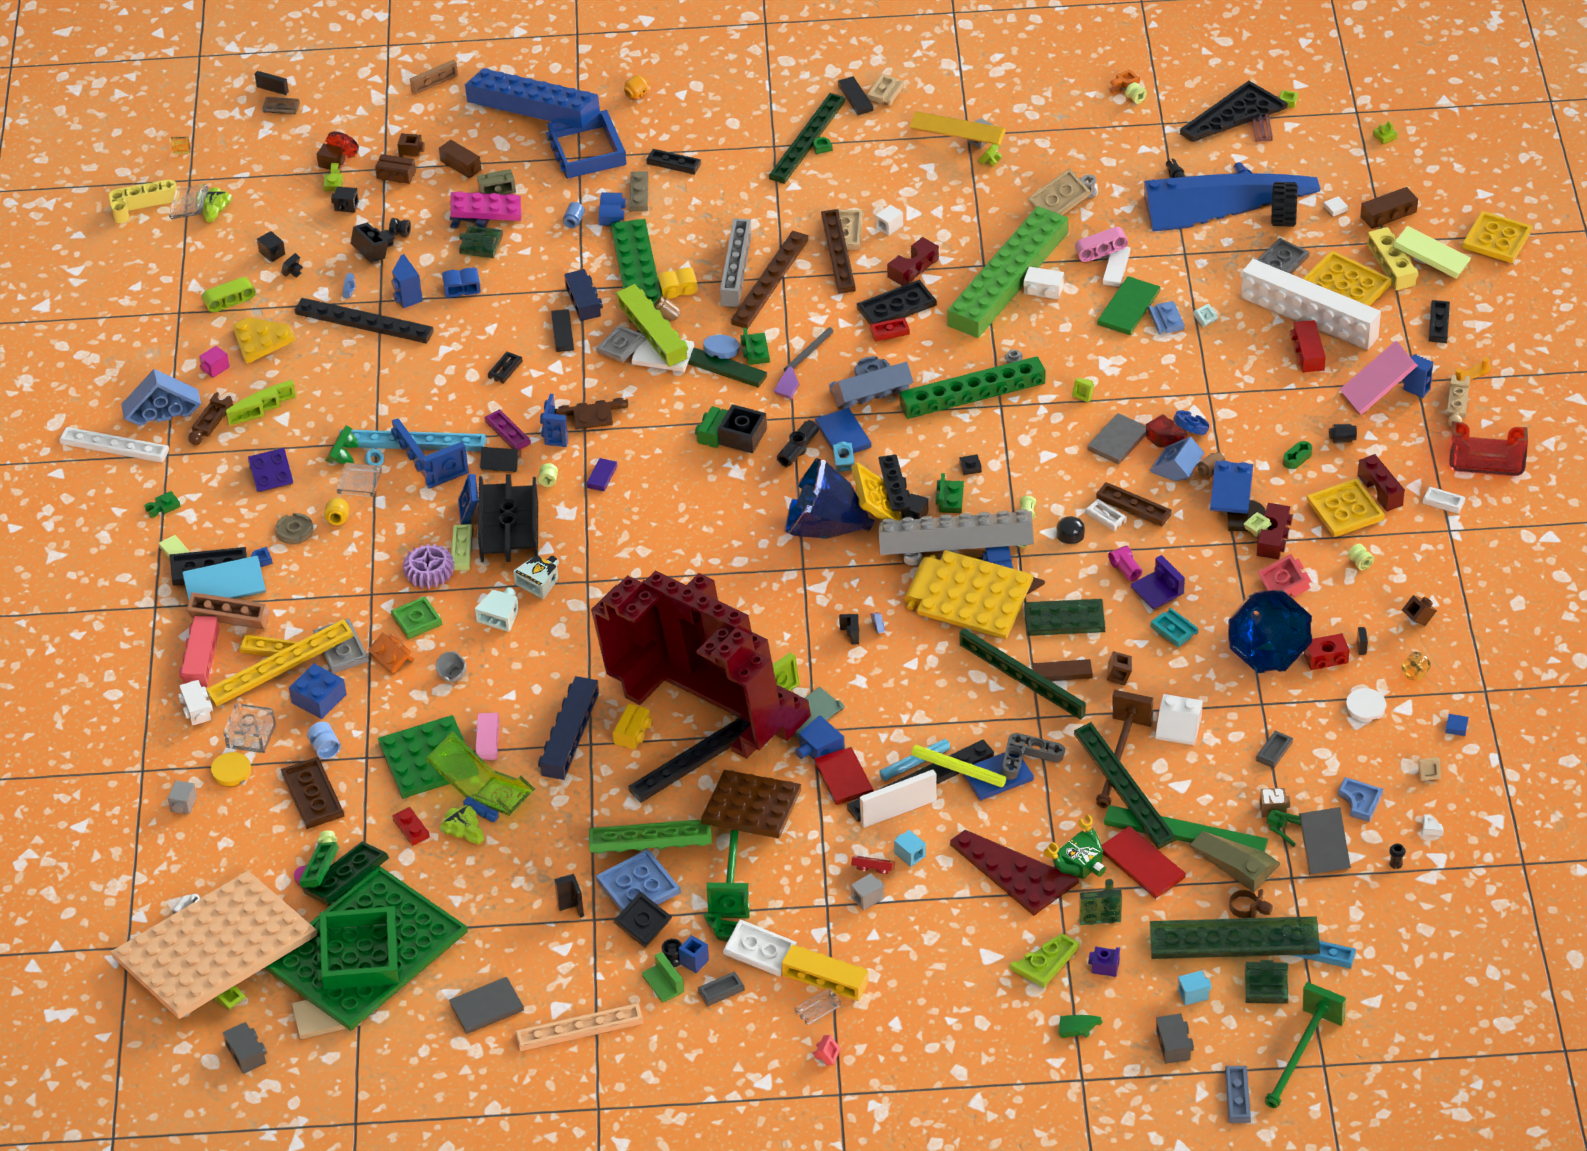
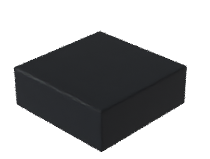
[1357,627,1368,655]

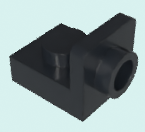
[839,614,859,644]

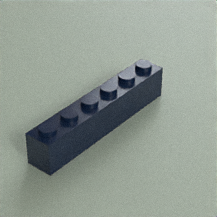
[538,676,599,780]

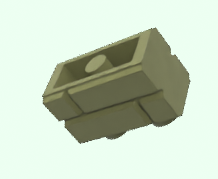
[477,169,516,195]

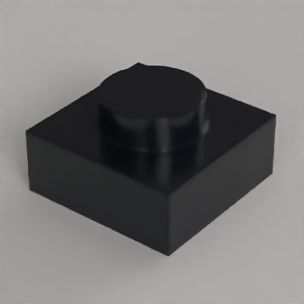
[959,454,982,475]

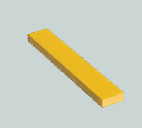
[910,111,1006,146]

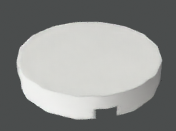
[1346,688,1386,722]

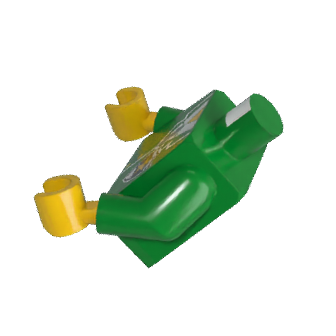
[1044,815,1106,879]

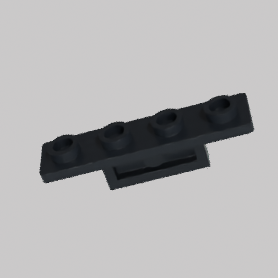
[878,454,910,512]

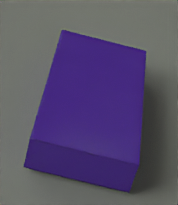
[587,458,617,492]

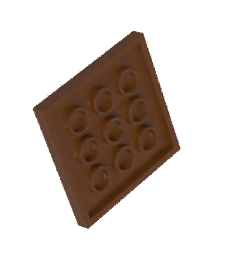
[701,770,801,839]

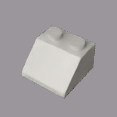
[1155,694,1203,745]

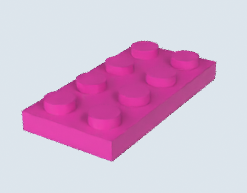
[450,191,521,221]

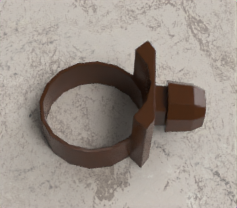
[1229,889,1273,921]

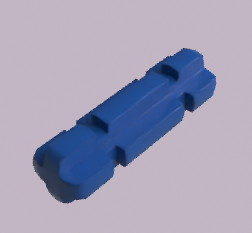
[463,796,499,822]

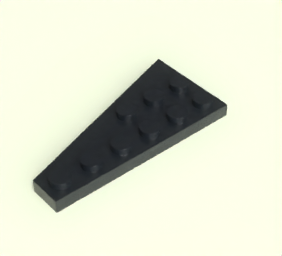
[1180,80,1288,142]

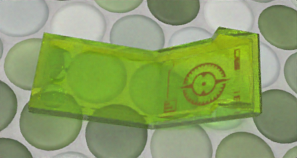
[425,731,535,816]

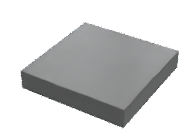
[596,325,646,363]

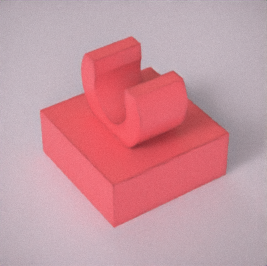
[812,1035,841,1065]

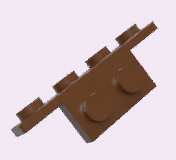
[555,398,628,430]

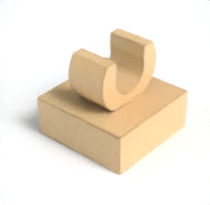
[1418,757,1441,781]

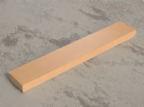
[515,1003,644,1052]

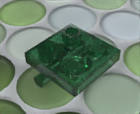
[459,226,503,258]
[1079,879,1122,925]
[1244,960,1288,1004]

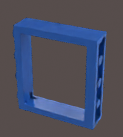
[546,110,627,179]

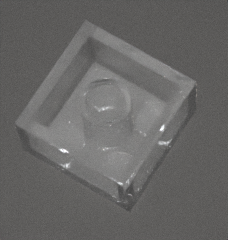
[223,703,276,753]

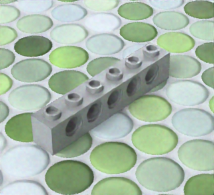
[720,218,752,307]

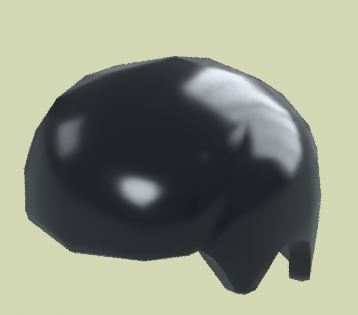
[1056,516,1085,544]

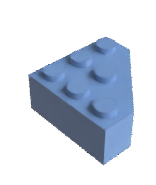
[121,369,201,426]

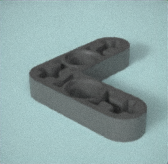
[1001,733,1065,780]

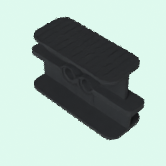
[478,474,538,563]

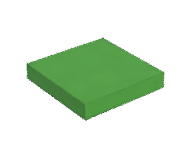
[391,596,443,639]

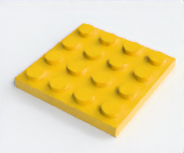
[1303,251,1392,306]

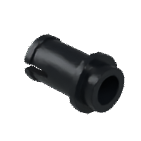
[1389,843,1406,869]

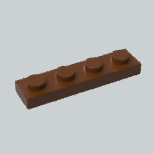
[1096,482,1172,526]

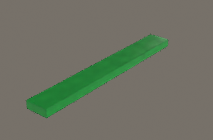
[1104,805,1268,852]

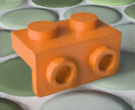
[368,632,414,674]

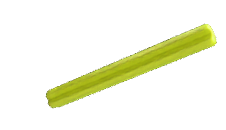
[912,745,1006,787]

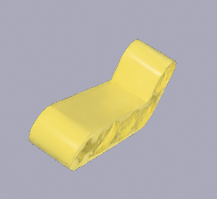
[109,180,179,223]

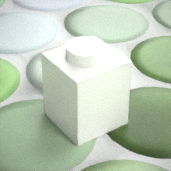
[876,205,903,236]

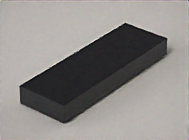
[838,76,873,115]
[646,149,701,175]
[1429,300,1450,343]
[551,309,574,352]

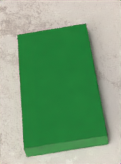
[1097,276,1160,335]

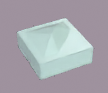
[1193,303,1219,328]

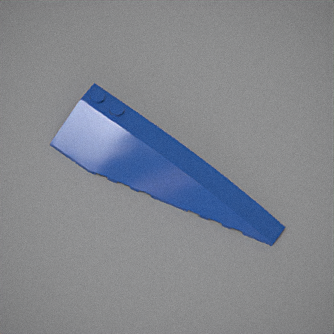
[1144,173,1320,231]

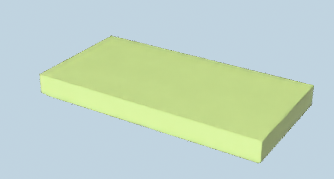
[1393,226,1471,279]

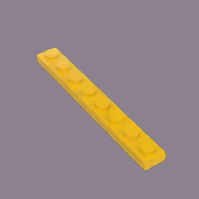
[206,619,354,707]

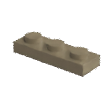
[630,171,648,212]

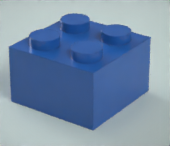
[289,663,347,719]

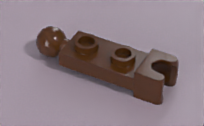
[188,392,233,445]

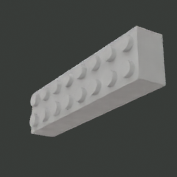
[879,509,1034,555]

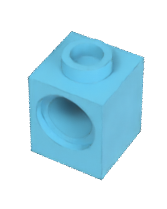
[833,442,855,472]

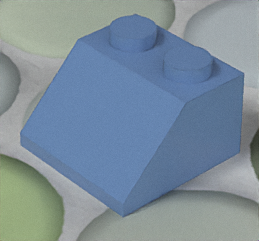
[1150,436,1204,481]

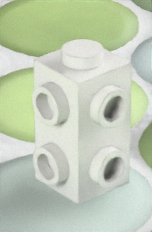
[178,680,213,725]

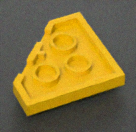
[232,317,296,364]

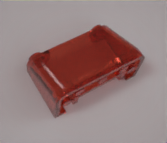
[1449,421,1528,476]

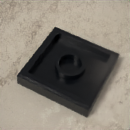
[613,891,672,948]

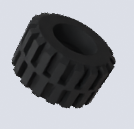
[1271,182,1298,227]

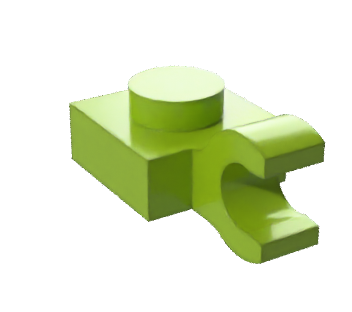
[323,163,343,191]

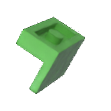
[642,952,684,1002]

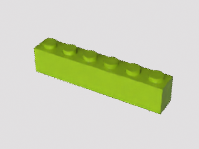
[616,284,688,367]

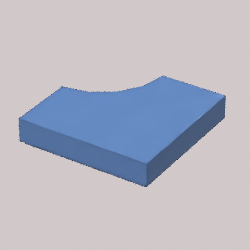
[1338,777,1383,822]

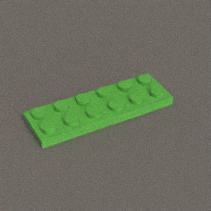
[589,820,712,854]

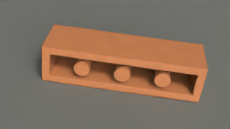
[187,592,270,630]

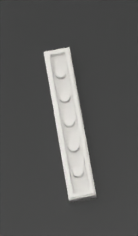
[59,427,169,463]

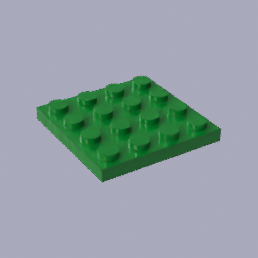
[378,715,478,799]

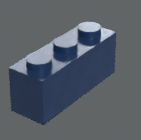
[564,269,603,321]

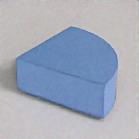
[343,273,356,299]

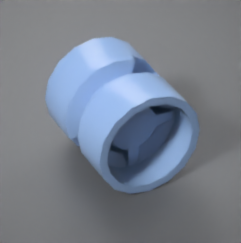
[307,722,341,759]

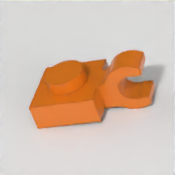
[1109,69,1140,94]

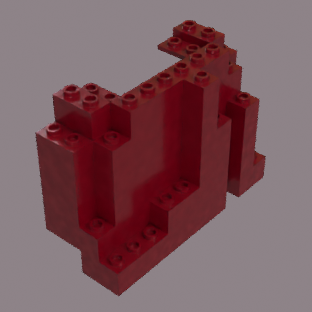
[591,570,811,759]

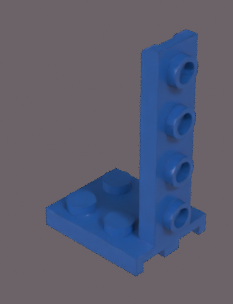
[391,419,469,489]

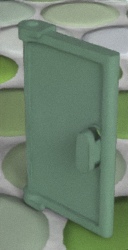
[795,687,845,739]

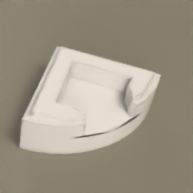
[1423,814,1444,836]

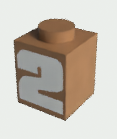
[1260,788,1290,817]

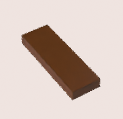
[1032,659,1093,681]

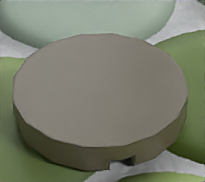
[276,513,313,545]

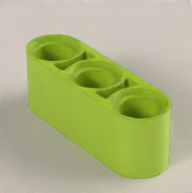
[201,277,256,313]

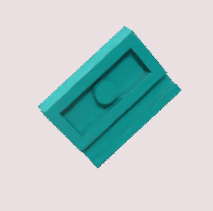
[1150,608,1198,647]

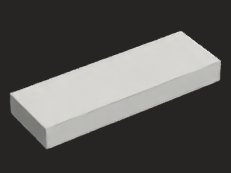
[1103,247,1131,287]

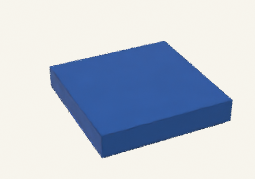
[458,474,478,525]

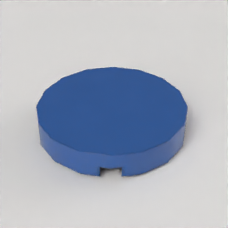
[1173,410,1210,435]

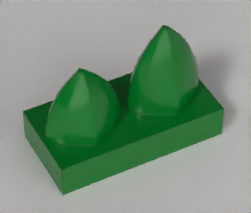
[325,425,359,465]

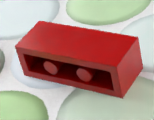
[1290,320,1326,373]

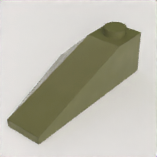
[1190,831,1280,892]

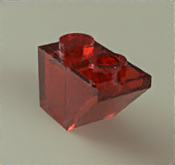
[1146,414,1188,448]

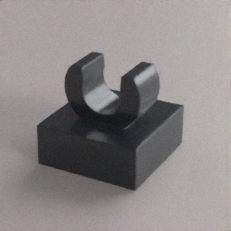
[281,253,303,278]

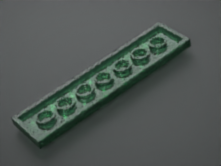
[1150,916,1320,959]

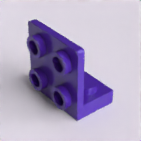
[248,448,293,492]
[1131,555,1185,609]

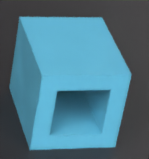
[894,830,926,867]
[1177,970,1212,1005]

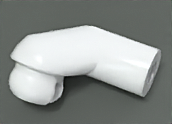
[171,894,201,914]

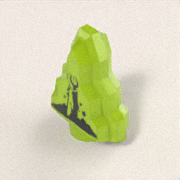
[197,187,232,223]
[439,805,484,844]

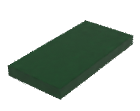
[302,841,389,906]

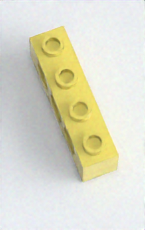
[1367,227,1418,290]

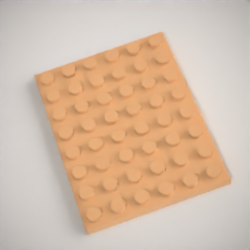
[111,871,317,1019]

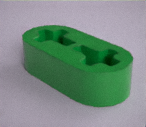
[1283,441,1312,469]

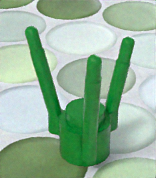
[1267,809,1301,846]

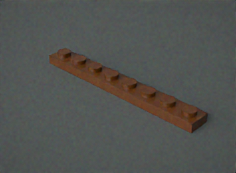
[731,231,808,329]

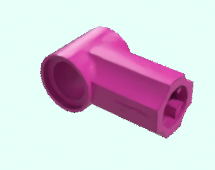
[1108,545,1142,582]

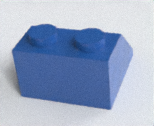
[391,254,423,309]

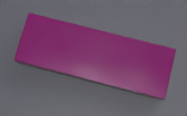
[484,409,531,449]

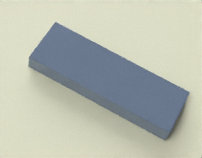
[1225,1066,1251,1123]

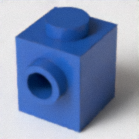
[679,935,709,973]

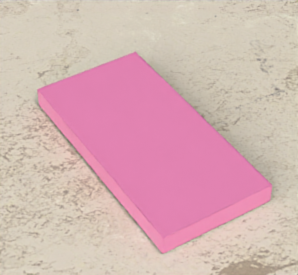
[1340,341,1418,415]

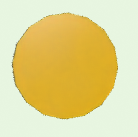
[211,752,251,786]

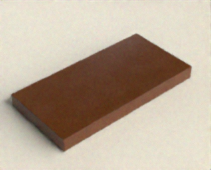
[281,757,345,829]

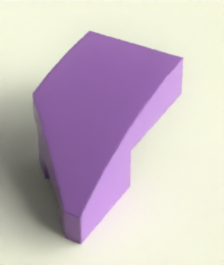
[774,367,800,400]

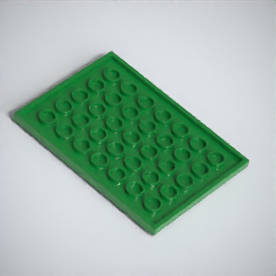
[264,866,468,1031]

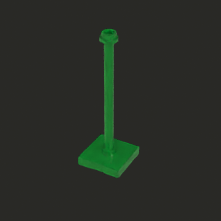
[707,830,750,918]
[1265,982,1346,1108]

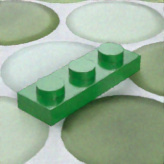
[299,842,339,888]

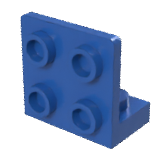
[540,394,568,447]

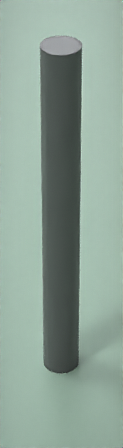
[784,327,834,372]

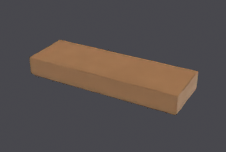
[410,59,458,95]

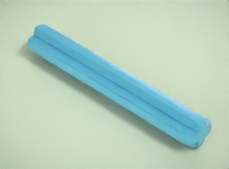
[880,739,950,781]

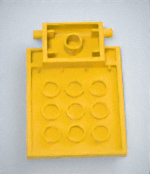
[904,550,1033,639]

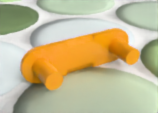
[1455,357,1492,381]

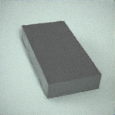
[1256,730,1293,768]
[698,972,745,1007]

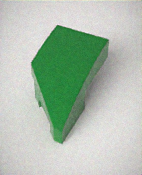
[704,913,738,942]
[1059,1015,1103,1038]

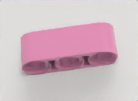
[1075,227,1128,262]
[476,713,499,761]

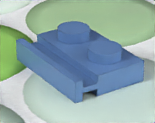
[1148,301,1184,335]

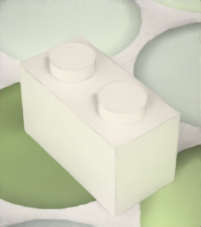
[1024,267,1064,300]

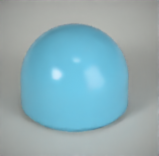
[364,449,384,467]

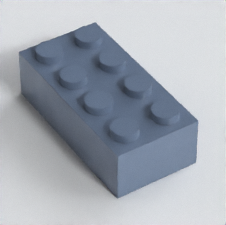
[831,361,914,409]

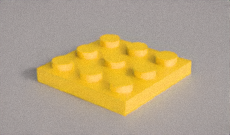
[1462,211,1533,264]
[851,462,902,521]
[1307,478,1385,537]

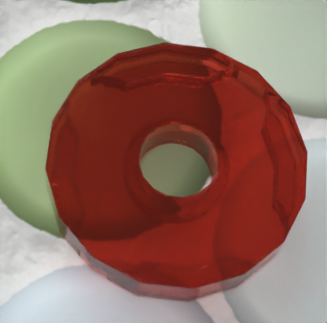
[325,131,359,158]

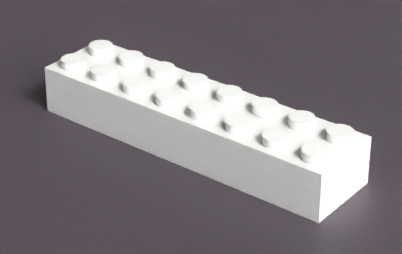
[1241,259,1381,350]

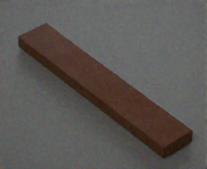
[821,209,856,294]

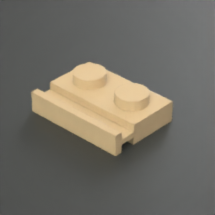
[868,74,904,106]

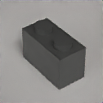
[1156,1013,1194,1064]
[223,1022,267,1074]

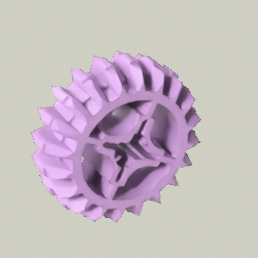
[403,543,455,589]

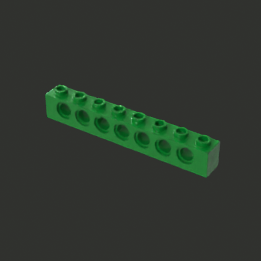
[900,356,1046,419]

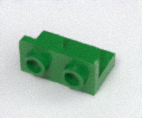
[740,328,770,365]
[935,473,964,513]

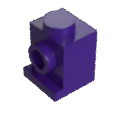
[1088,947,1120,977]

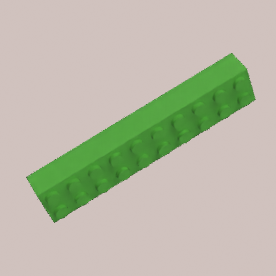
[947,206,1068,338]

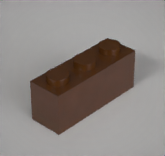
[1360,187,1418,229]

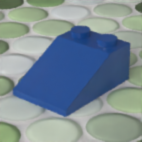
[1210,461,1253,514]

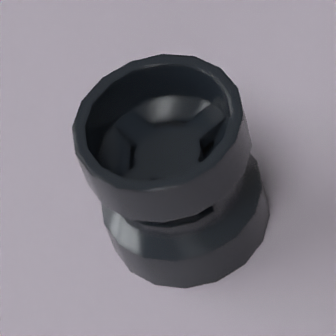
[389,218,411,237]
[661,938,682,967]

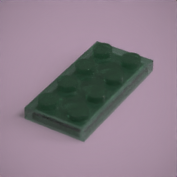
[1025,599,1105,636]

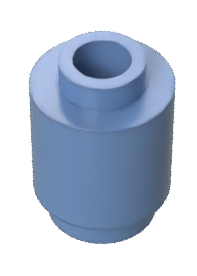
[563,202,585,228]

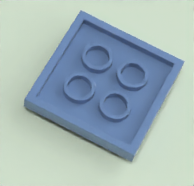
[596,849,681,912]

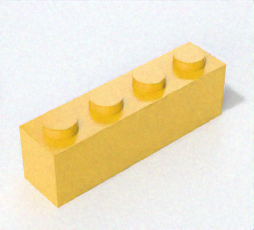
[782,944,869,1001]

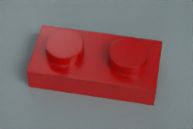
[870,317,910,342]
[392,807,430,846]
[851,855,895,874]

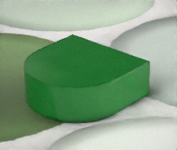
[813,137,833,154]

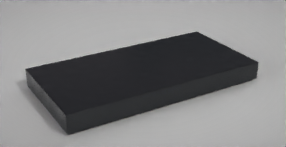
[857,279,937,324]
[170,547,247,586]

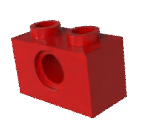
[1304,633,1350,670]

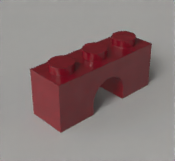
[887,237,939,286]
[1357,454,1405,511]
[1257,503,1293,560]

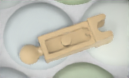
[1446,374,1470,429]

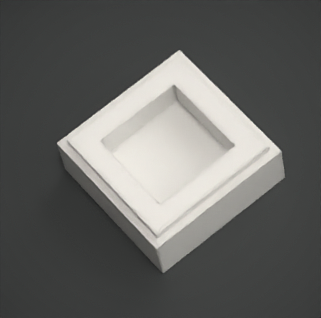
[1323,196,1348,217]

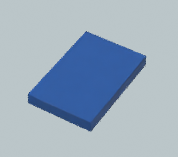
[815,408,871,457]
[963,753,1034,801]

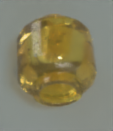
[1401,651,1431,681]

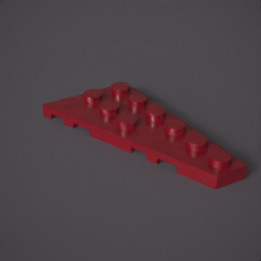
[950,830,1079,916]

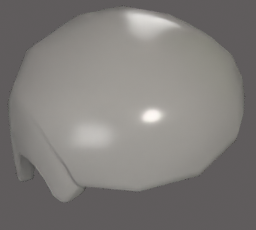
[436,651,467,683]

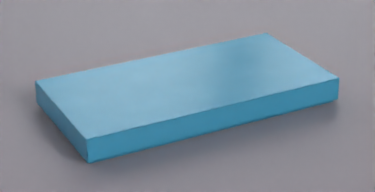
[183,556,266,600]

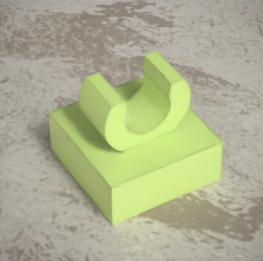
[1244,512,1271,538]

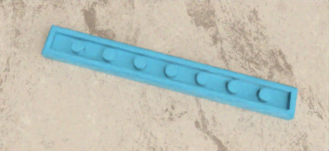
[338,429,486,452]

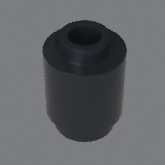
[1329,424,1357,443]

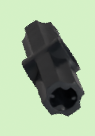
[777,420,819,467]

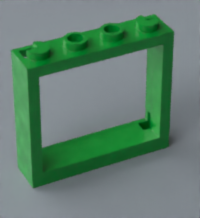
[316,906,399,990]

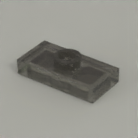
[262,97,300,114]

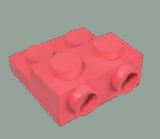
[1257,554,1312,603]

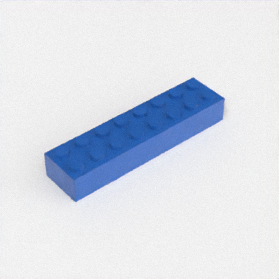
[465,68,600,129]

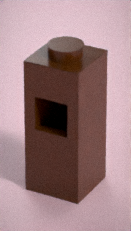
[439,140,482,178]

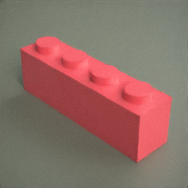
[179,616,220,687]

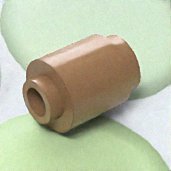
[654,296,680,322]
[1198,452,1226,478]

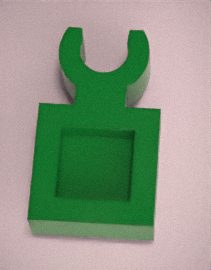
[144,491,181,518]

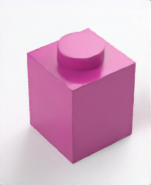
[199,346,230,378]

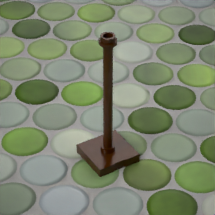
[1096,689,1153,808]

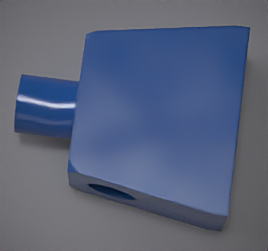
[795,715,845,759]

